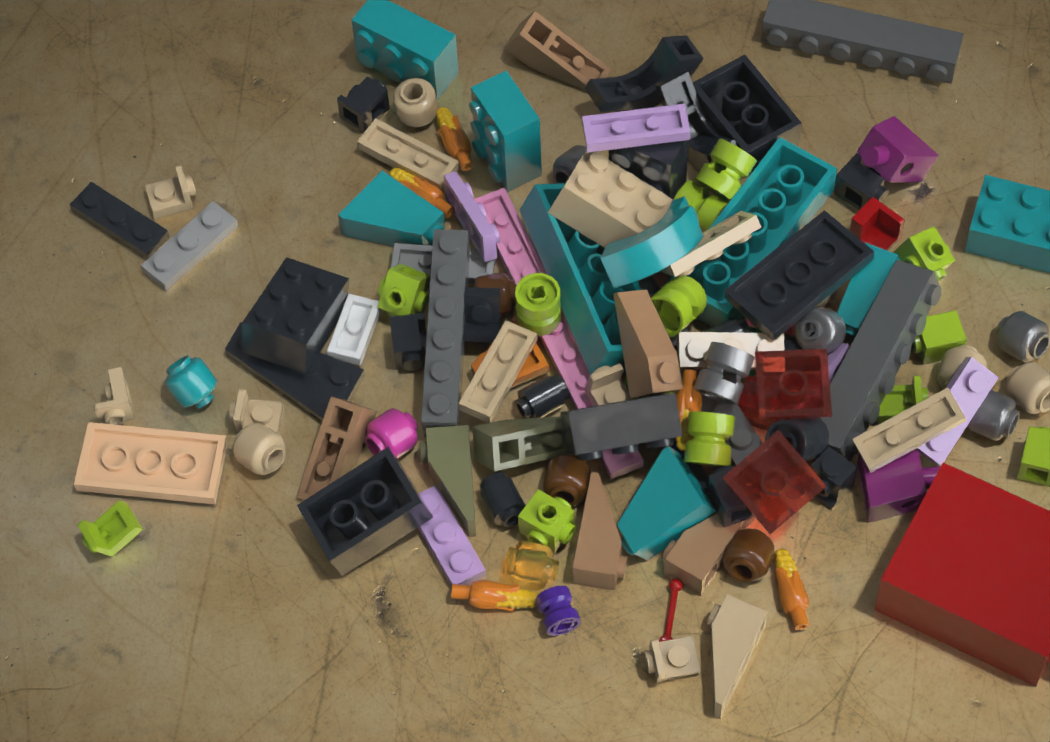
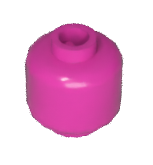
[364,408,418,459]

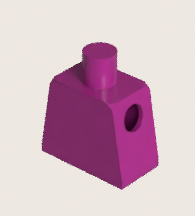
[857,116,939,182]
[857,449,940,523]

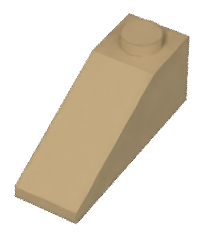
[707,594,768,719]

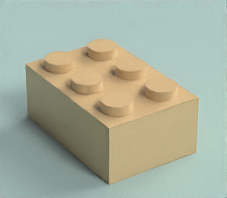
[548,149,673,248]

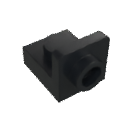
[463,287,501,343]

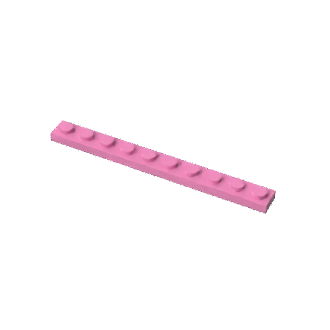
[474,188,643,479]

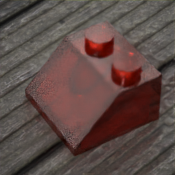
[753,349,832,420]
[722,430,827,534]

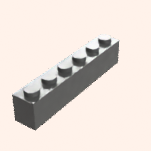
[761,0,964,83]
[421,229,470,437]
[814,260,941,462]

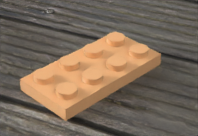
[74,422,228,504]

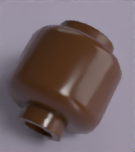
[473,272,516,317]
[542,455,591,507]
[723,528,775,583]

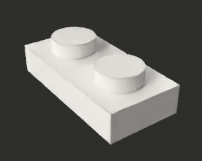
[327,294,382,366]

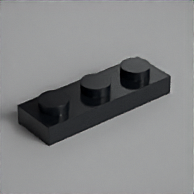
[70,182,170,260]

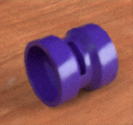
[535,586,581,636]

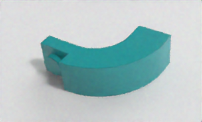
[600,196,704,288]

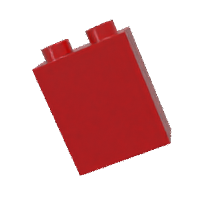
[874,462,1050,687]

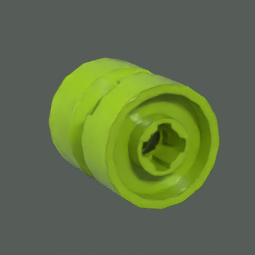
[695,138,757,201]
[674,180,729,233]
[515,273,561,336]
[651,275,707,337]
[684,411,735,467]

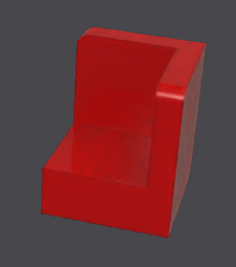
[850,197,905,251]

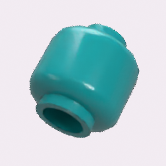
[165,355,217,409]

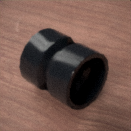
[765,414,829,467]

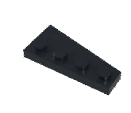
[225,322,365,421]

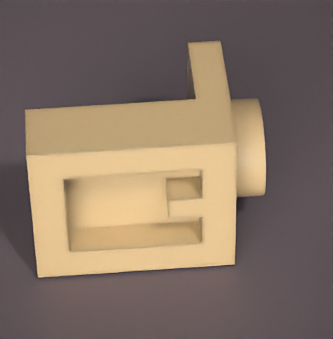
[145,165,196,219]
[586,364,633,406]
[94,367,135,425]
[229,389,284,434]
[644,636,701,683]

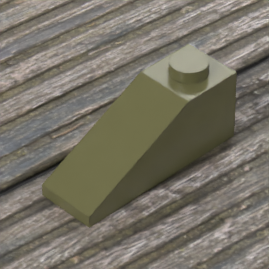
[473,416,569,471]
[420,425,476,537]

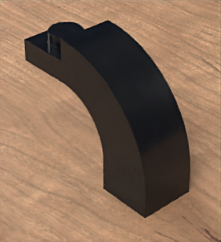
[584,35,704,112]
[655,70,737,173]

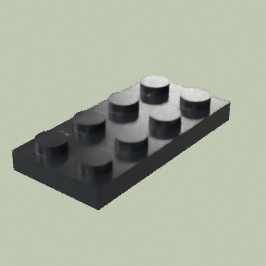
[724,210,874,341]

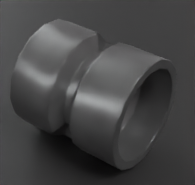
[694,341,755,405]

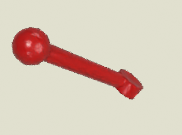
[659,578,683,642]

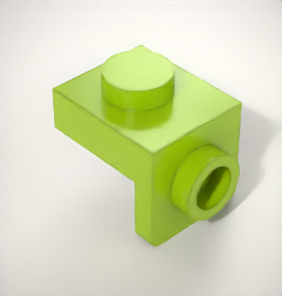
[877,376,929,423]
[77,500,143,557]

